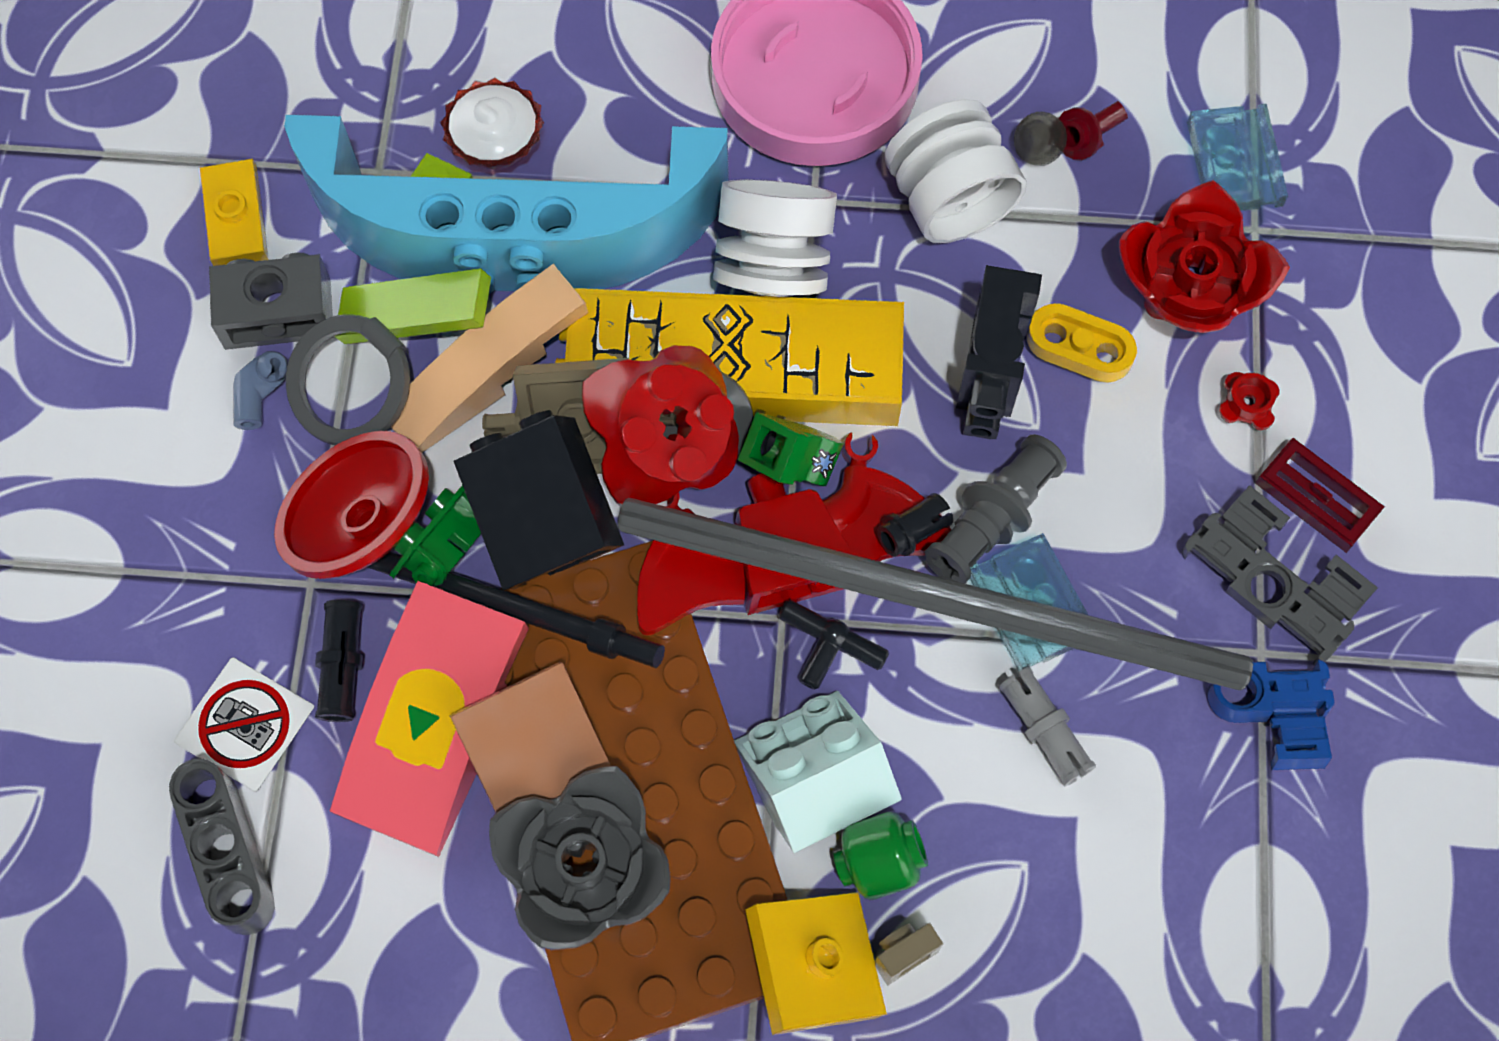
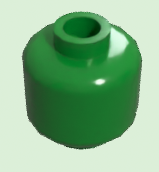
[833,811,928,900]

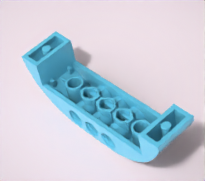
[284,115,729,294]

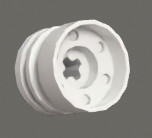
[885,99,1027,243]
[713,179,837,297]

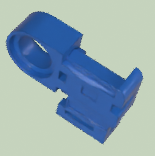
[1208,660,1335,770]

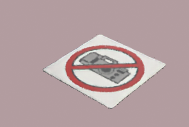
[173,658,314,792]

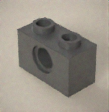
[209,253,334,350]

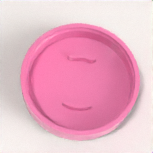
[711,0,922,166]

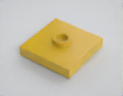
[745,893,887,1035]

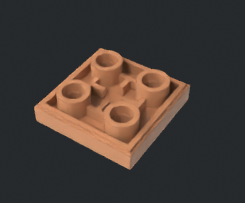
[449,662,611,814]

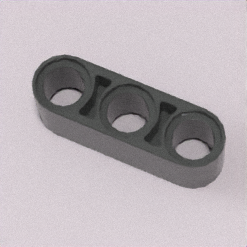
[169,758,275,936]

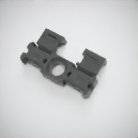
[1182,485,1378,665]

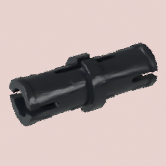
[315,600,363,722]

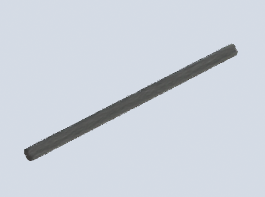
[618,498,1253,690]

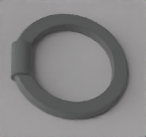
[286,314,410,445]

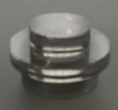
[1014,112,1067,166]

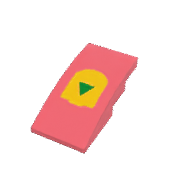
[330,581,529,857]

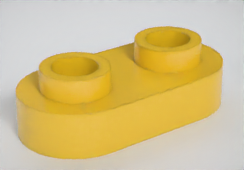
[1027,303,1137,382]

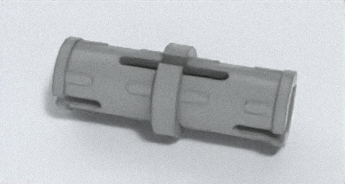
[999,667,1096,787]

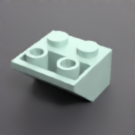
[734,691,902,853]

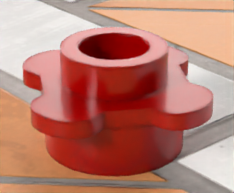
[1219,372,1280,430]

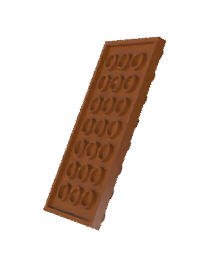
[499,541,788,1041]

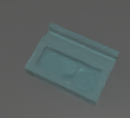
[1187,104,1288,211]
[970,533,1088,671]

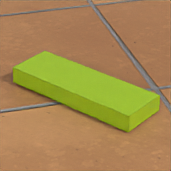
[334,268,491,344]

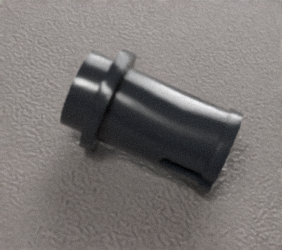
[877,493,953,557]

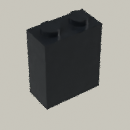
[453,410,624,590]

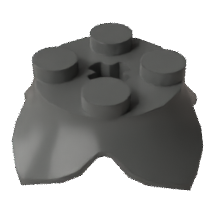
[489,766,671,950]

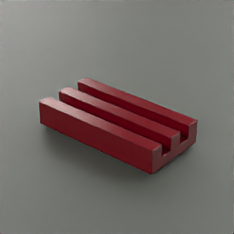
[1255,438,1385,553]

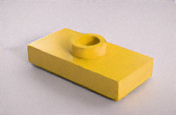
[200,159,268,266]

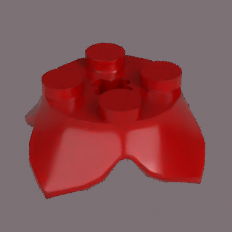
[1119,180,1290,333]
[582,345,739,504]

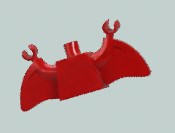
[637,432,952,636]

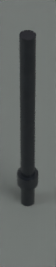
[367,551,665,668]

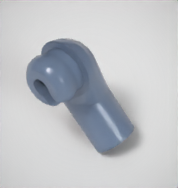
[233,351,288,430]

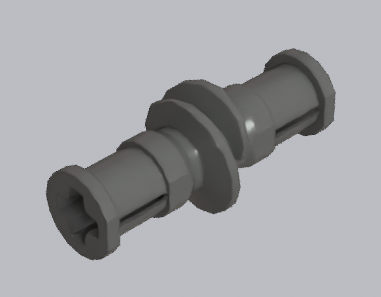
[925,434,1067,584]

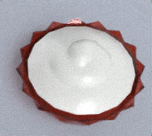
[440,77,545,169]

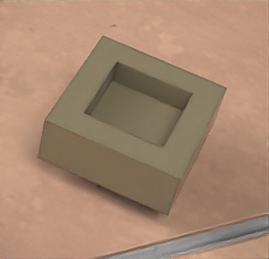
[875,922,944,986]

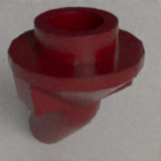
[1054,101,1128,160]

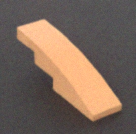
[391,264,588,453]

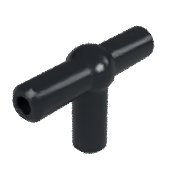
[778,599,889,690]

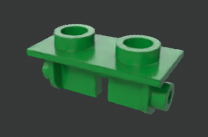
[389,485,481,586]

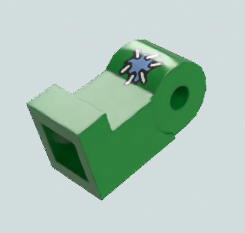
[738,412,844,486]

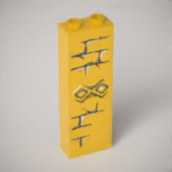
[555,288,904,426]

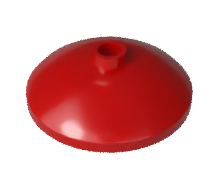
[274,431,429,579]

